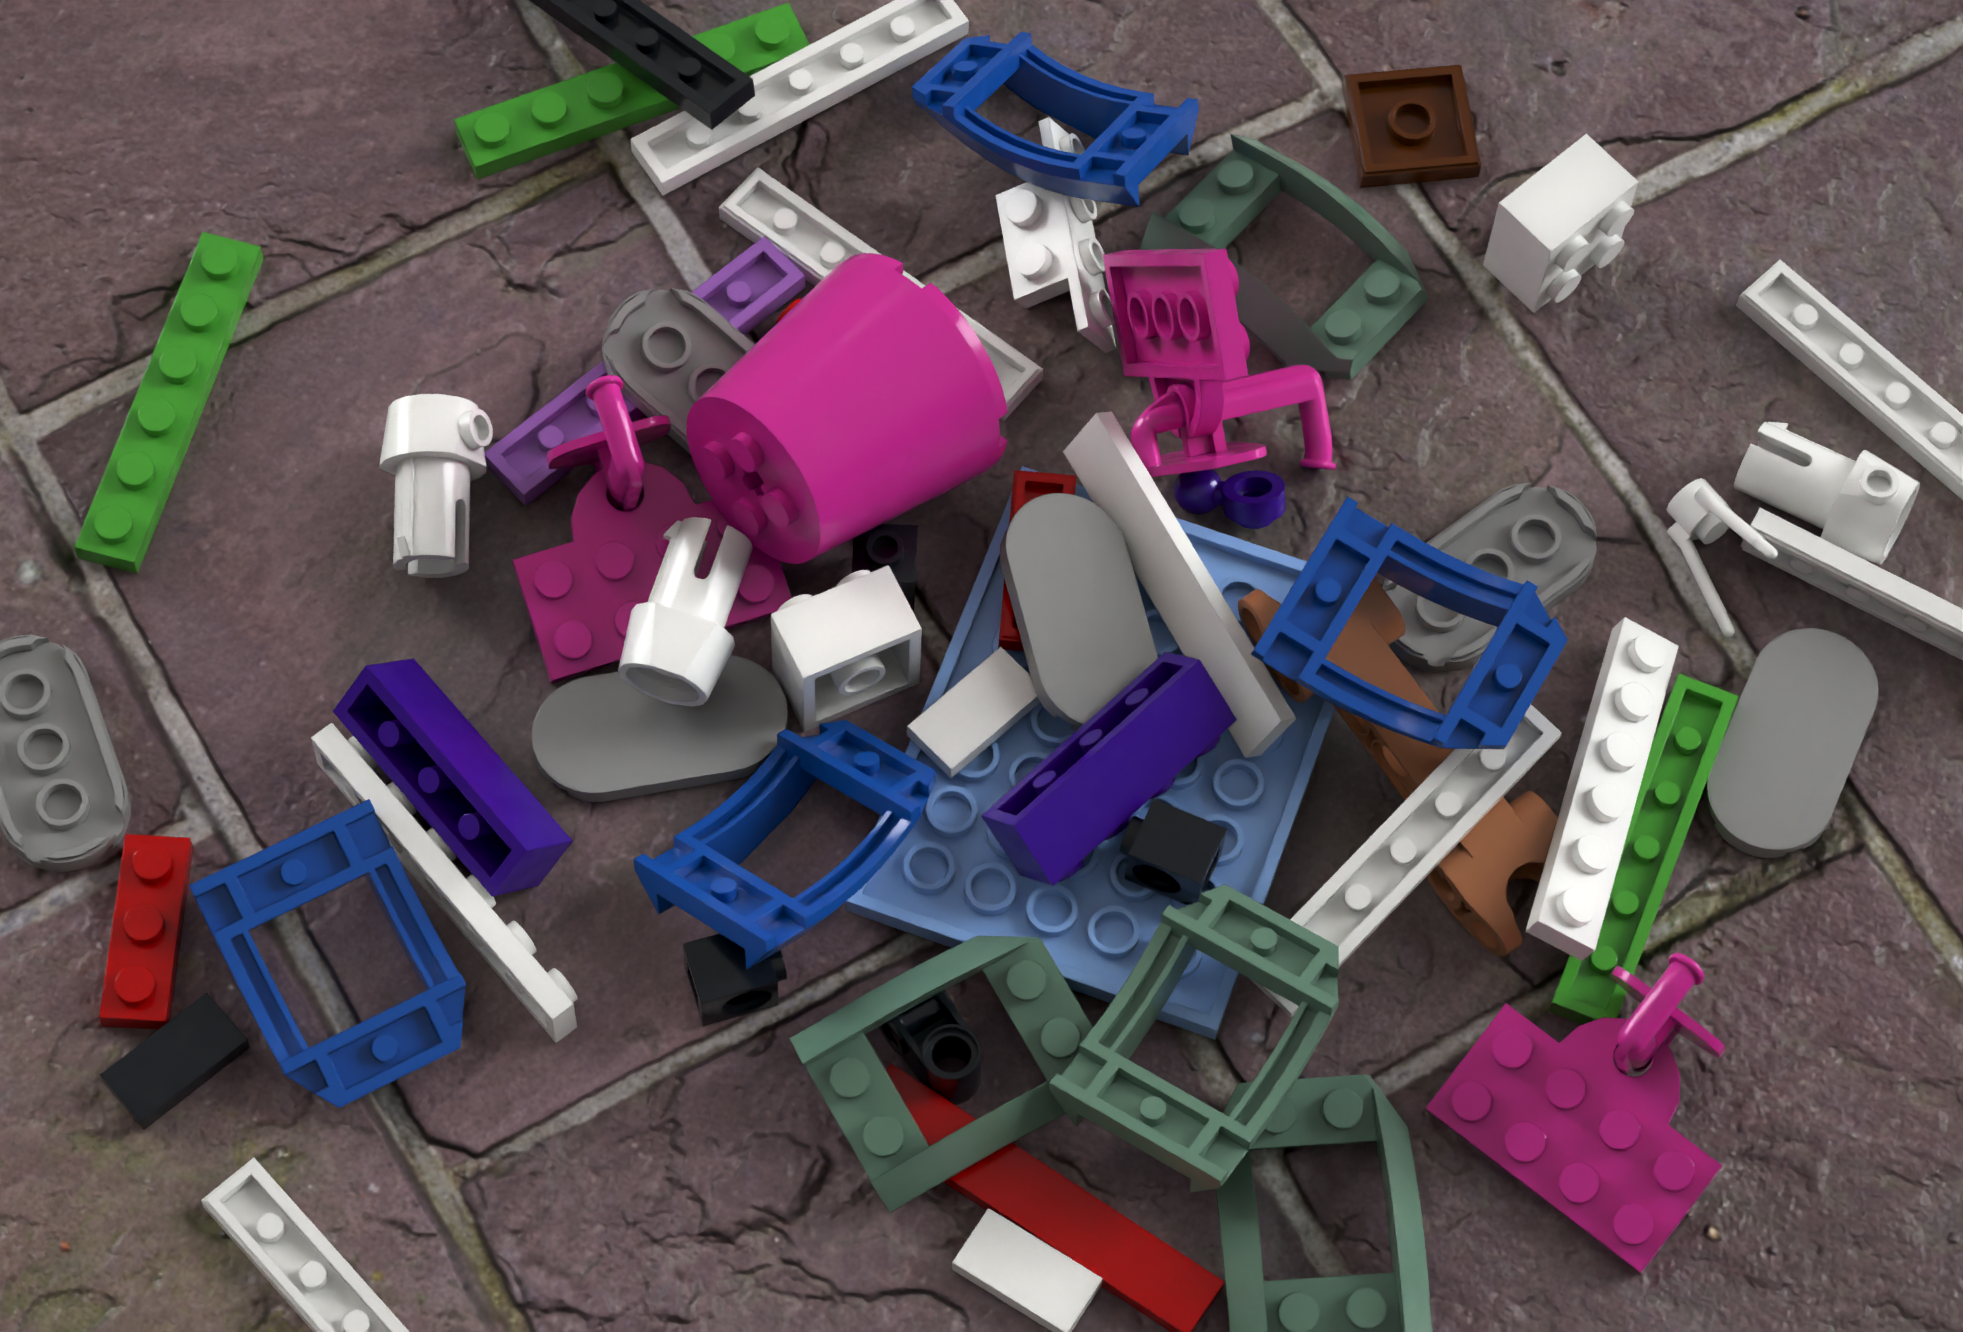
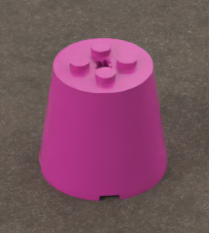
[686,253,1008,564]

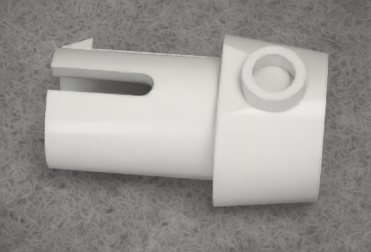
[379,394,493,578]
[1734,422,1920,564]
[618,517,753,707]

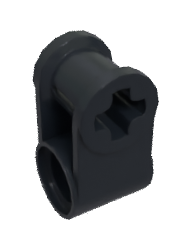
[878,990,981,1104]

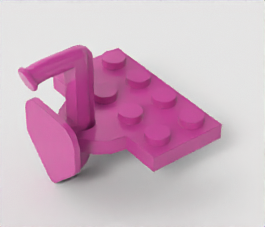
[1103,249,1336,477]
[512,375,792,684]
[1426,953,1725,1274]

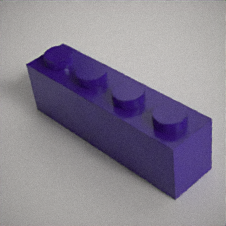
[981,652,1237,886]
[332,658,573,896]

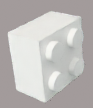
[1483,134,1639,313]
[771,565,922,732]

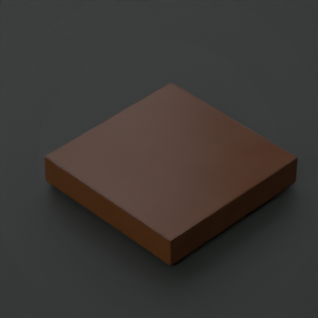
[1342,65,1481,188]

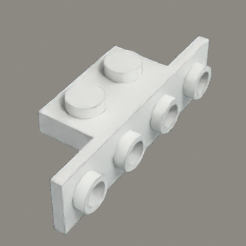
[995,117,1117,353]

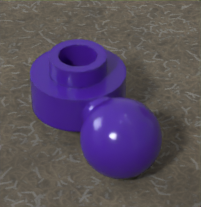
[1173,469,1286,529]

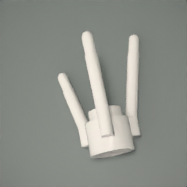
[1667,478,1778,637]

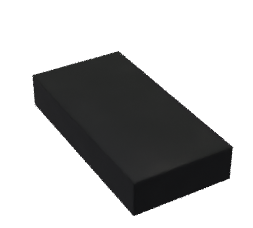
[100,993,250,1130]

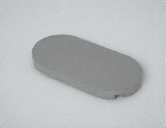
[602,288,755,454]
[1382,483,1597,673]
[1000,493,1158,731]
[1703,628,1879,858]
[0,635,131,872]
[532,655,788,802]

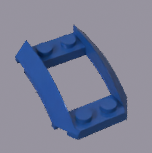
[912,32,1199,207]
[1251,496,1568,749]
[634,720,936,970]
[189,799,466,1108]

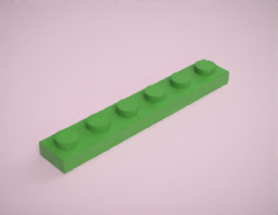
[454,2,810,179]
[74,232,263,574]
[1548,674,1739,1025]

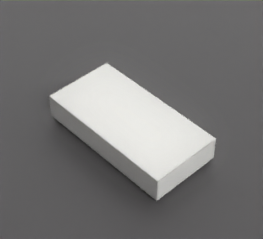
[907,647,1040,778]
[952,1208,1103,1332]

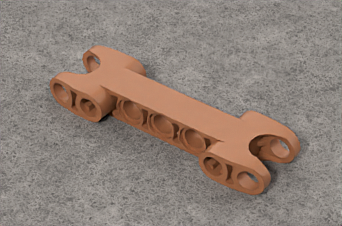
[1238,552,1558,957]

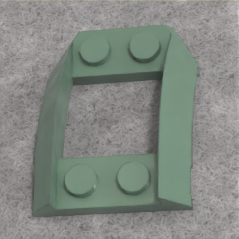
[1139,134,1428,380]
[1049,884,1339,1193]
[790,936,1093,1213]
[1215,1075,1433,1332]

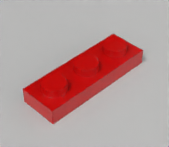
[99,834,193,1030]

